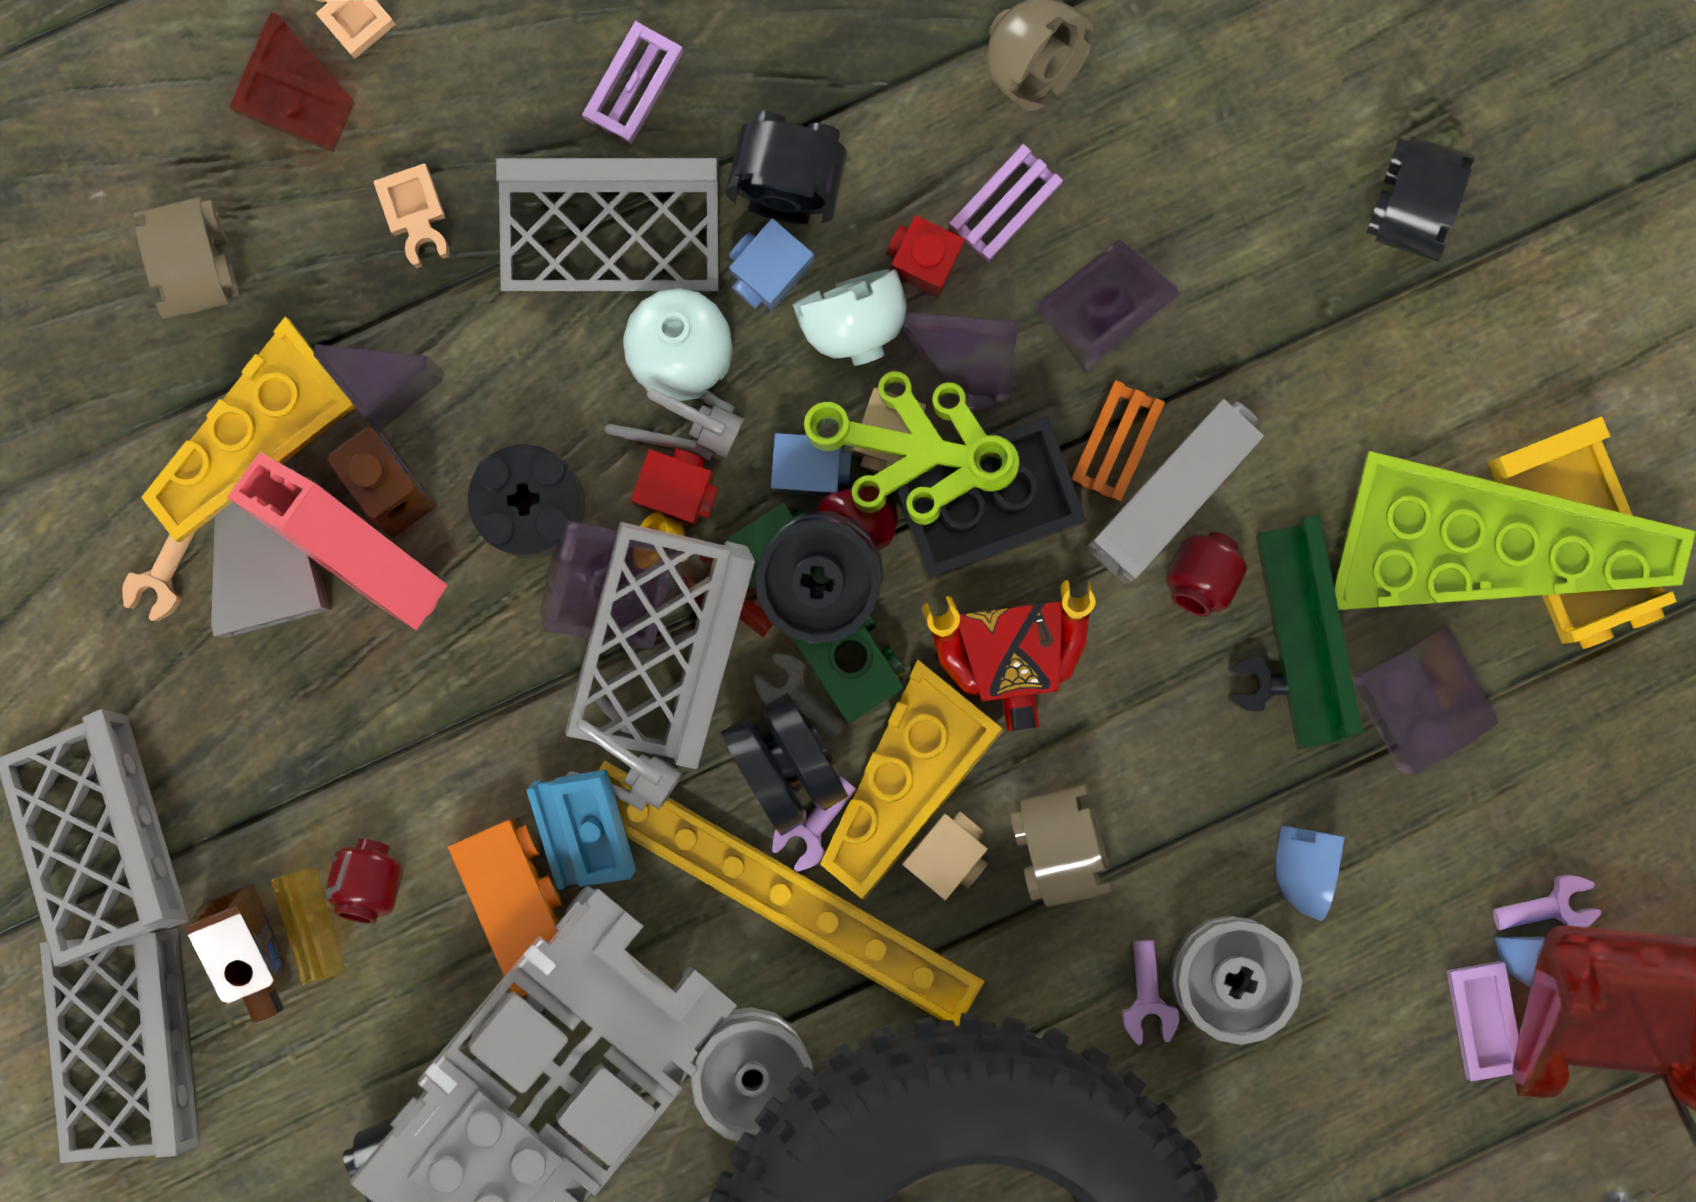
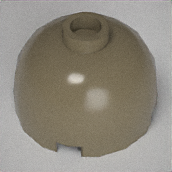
[986,0,1093,111]

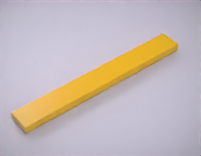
[598,760,985,1027]

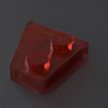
[229,12,355,153]

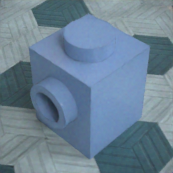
[729,218,815,311]

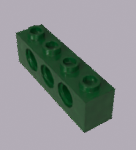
[728,502,907,724]

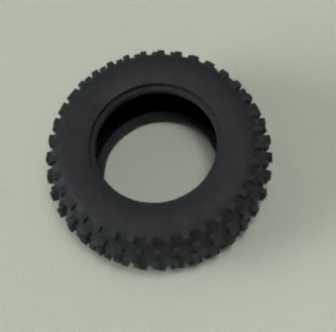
[709,1013,1218,1202]

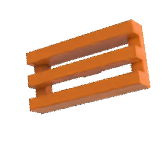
[1071,380,1165,503]

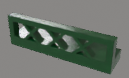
[1256,515,1363,750]

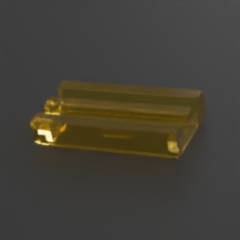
[271,866,345,985]

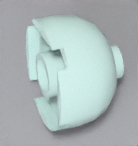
[792,269,907,366]
[623,288,733,401]

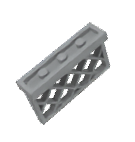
[496,158,719,291]
[565,522,755,769]
[0,709,188,967]
[40,927,199,1163]

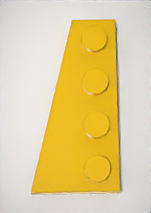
[142,316,357,543]
[820,660,1004,900]

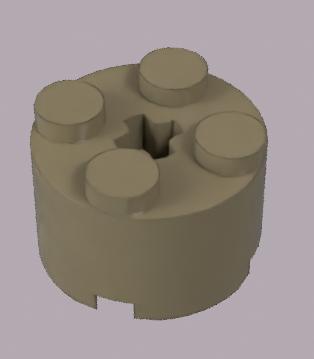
[134,197,240,320]
[1011,784,1113,908]

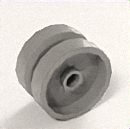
[1170,915,1302,1045]
[690,1007,813,1141]

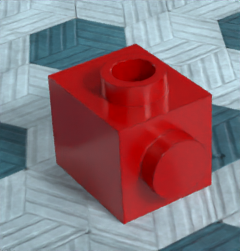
[886,215,965,298]
[630,448,719,527]

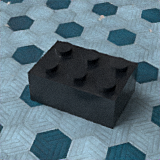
[894,416,1086,581]

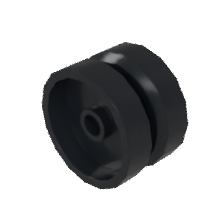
[755,511,884,644]
[720,693,849,836]

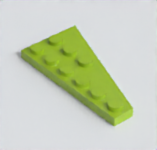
[1334,451,1696,610]

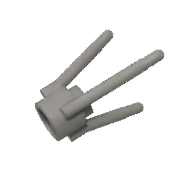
[604,389,744,461]
[566,696,682,812]

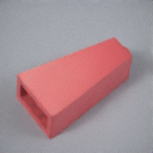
[227,452,448,631]

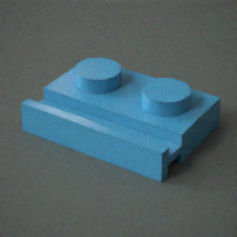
[526,769,636,890]

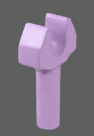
[772,776,857,871]
[1493,875,1601,932]
[1121,940,1179,1045]

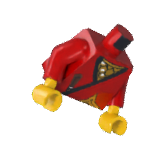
[922,580,1096,731]

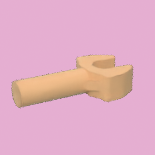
[122,531,196,621]

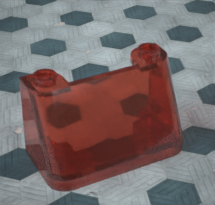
[1512,925,1696,1111]

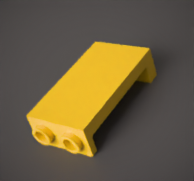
[1487,417,1677,649]

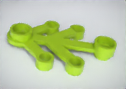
[804,371,1019,525]

